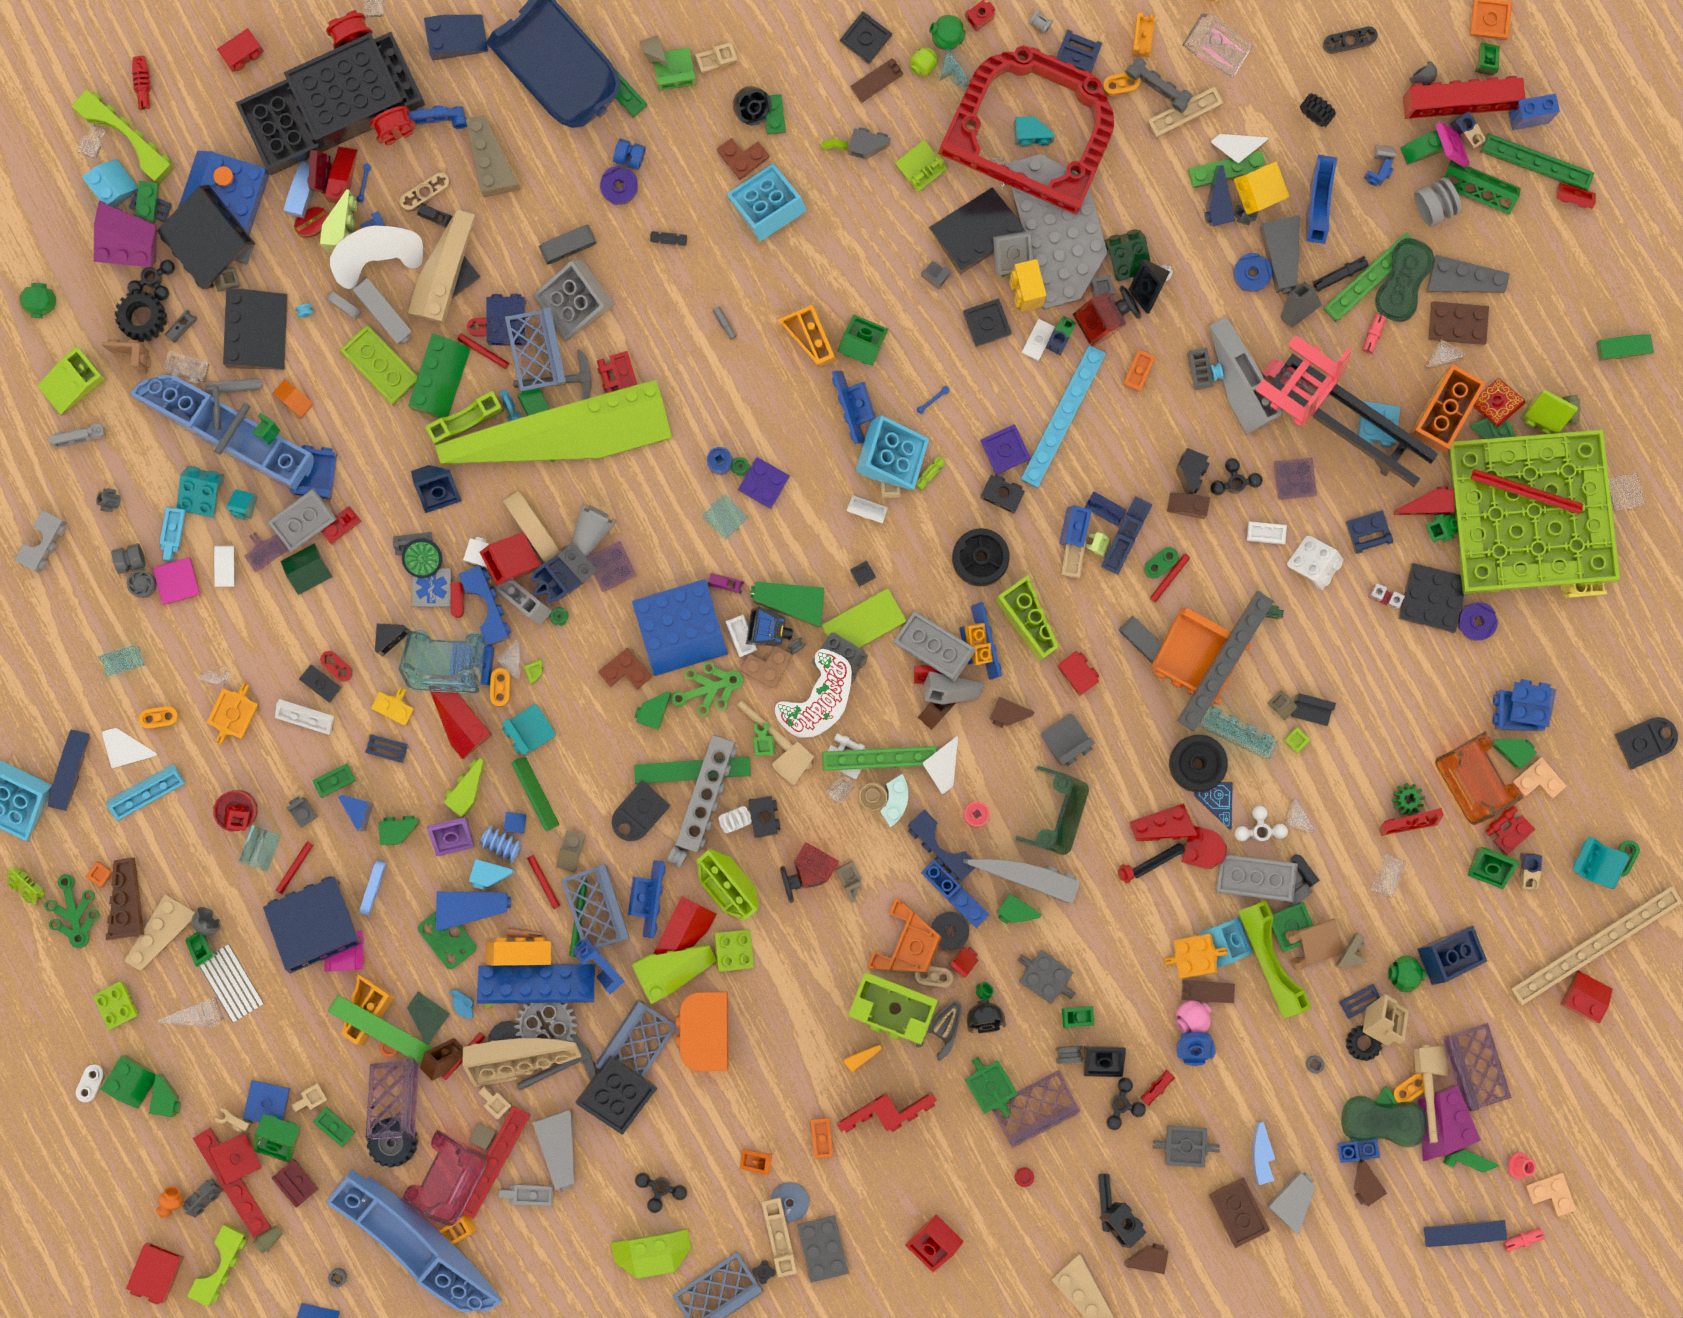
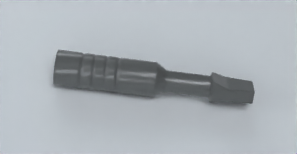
[213,386,221,430]

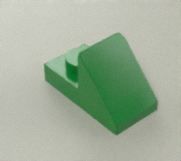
[1475,42,1500,75]
[185,932,218,967]
[1062,1006,1094,1028]

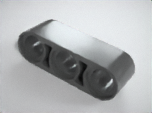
[539,225,597,264]
[1118,616,1162,663]

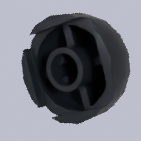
[733,86,772,126]
[967,1000,1006,1033]

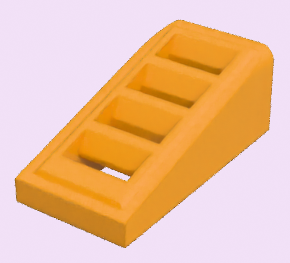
[843,1044,882,1072]
[438,1215,476,1244]

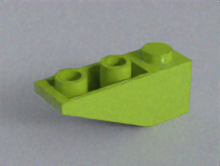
[443,758,485,818]

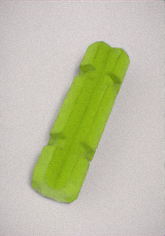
[916,456,946,490]

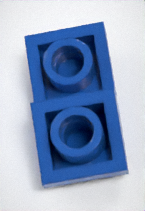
[1338,1137,1380,1163]

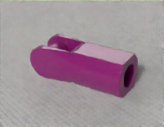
[708,573,744,594]

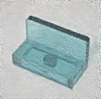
[98,645,145,676]
[239,825,280,871]

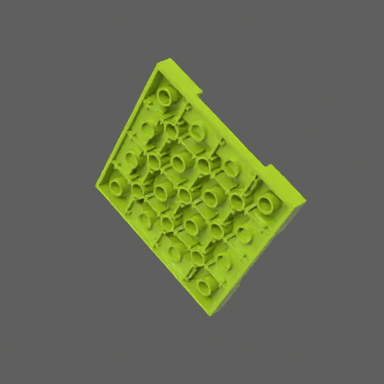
[1448,430,1620,594]

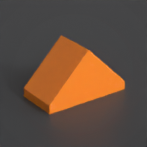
[272,379,314,418]
[740,1149,772,1175]

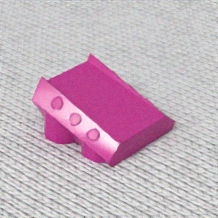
[324,930,365,972]

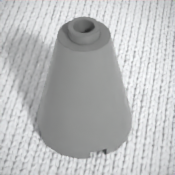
[572,503,616,557]

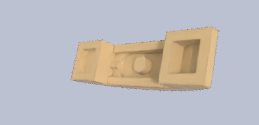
[503,491,560,563]
[761,1197,797,1278]

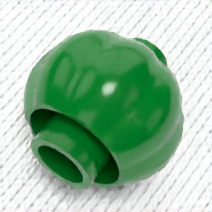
[929,15,966,50]
[19,283,56,319]
[1388,955,1426,992]

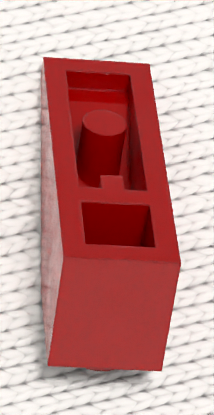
[325,147,358,204]
[1394,486,1455,515]
[948,947,979,978]

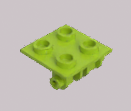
[895,140,948,192]
[7,867,45,906]
[714,930,754,972]
[92,981,139,1031]

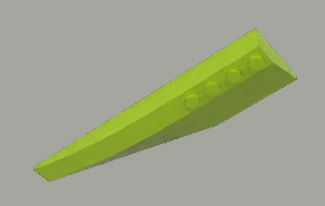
[435,380,672,464]

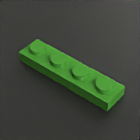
[1188,151,1266,188]

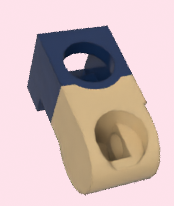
[1450,111,1486,150]
[1520,853,1542,890]

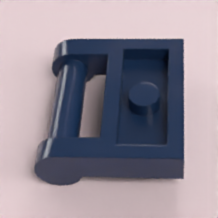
[1057,29,1102,72]
[1345,510,1393,554]

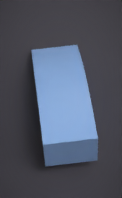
[283,161,314,218]
[1252,1121,1275,1185]

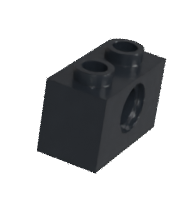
[980,474,1025,514]
[749,796,781,838]
[1099,1202,1147,1248]

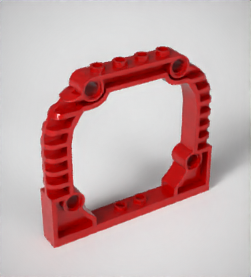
[938,45,1114,215]

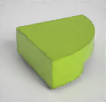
[822,139,848,150]
[524,659,543,684]

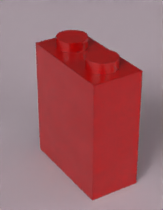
[479,532,541,586]
[126,1243,184,1304]

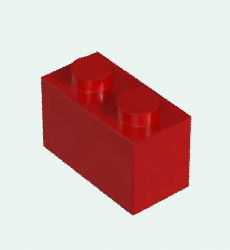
[217,28,264,72]
[1057,651,1099,696]

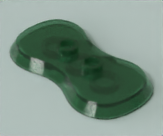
[1375,238,1434,322]
[1341,1096,1427,1147]

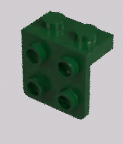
[1104,229,1151,281]

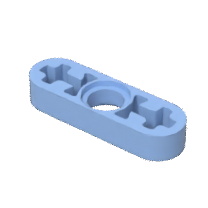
[359,860,387,916]

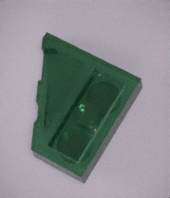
[407,991,451,1044]

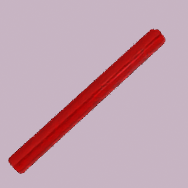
[1471,469,1583,514]

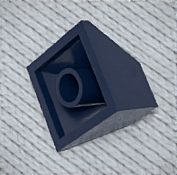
[411,465,462,513]

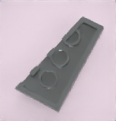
[1427,255,1510,293]

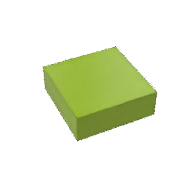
[1283,727,1311,754]

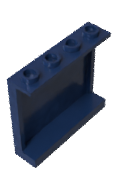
[263,876,362,974]

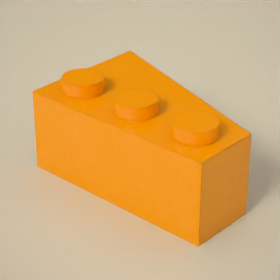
[778,305,838,367]
[485,937,551,966]
[341,974,395,1046]

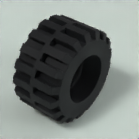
[114,291,167,342]

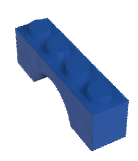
[459,566,511,646]

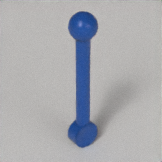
[357,164,371,202]
[917,386,949,414]

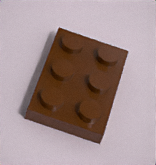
[1428,301,1489,345]
[1208,1177,1270,1248]

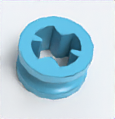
[295,304,314,318]
[1210,363,1224,381]

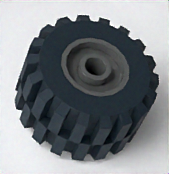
[367,1117,418,1168]

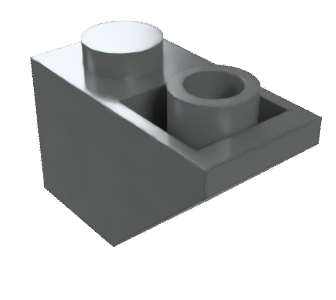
[848,127,891,159]
[1281,281,1322,327]

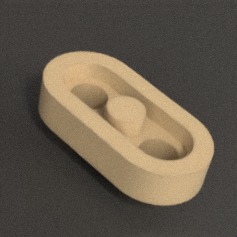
[914,966,953,988]

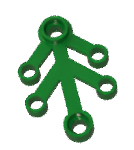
[44,874,100,948]

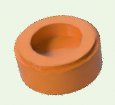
[213,166,234,187]
[379,1042,398,1058]

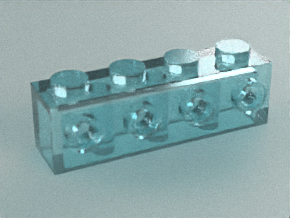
[1198,706,1278,760]

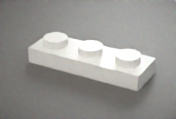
[275,699,334,735]

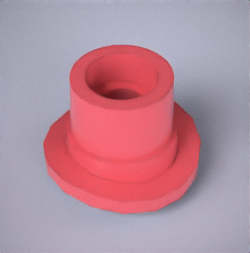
[1508,1152,1536,1179]

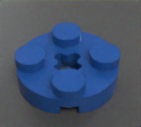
[1233,253,1272,292]
[1176,1032,1216,1066]

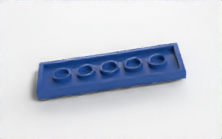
[477,964,595,1004]

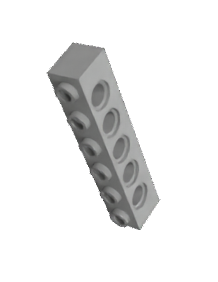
[675,735,738,852]

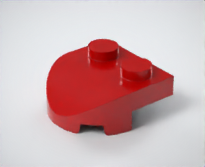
[1181,825,1227,869]

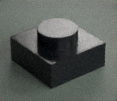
[850,561,876,587]

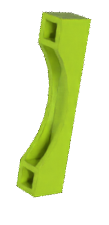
[71,89,174,184]
[1238,900,1312,1019]

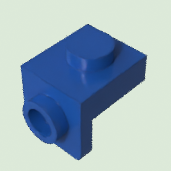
[1364,158,1393,186]

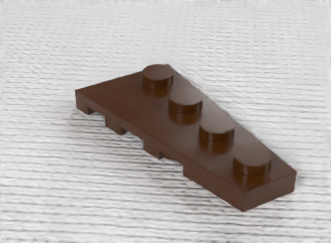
[106,858,144,940]

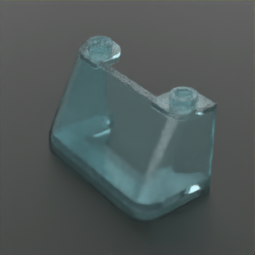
[398,630,485,693]

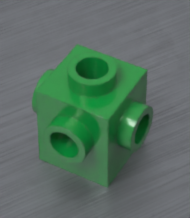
[1426,514,1458,543]

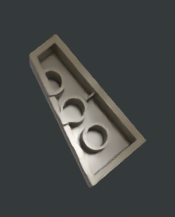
[466,115,520,197]

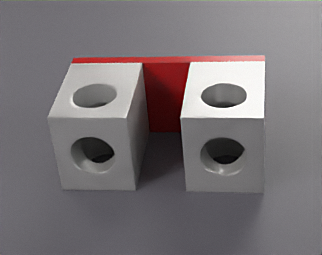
[1368,583,1405,610]

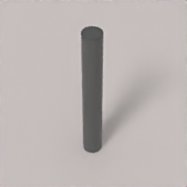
[214,402,251,455]

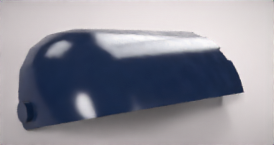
[486,0,620,128]

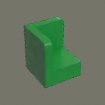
[252,413,281,445]

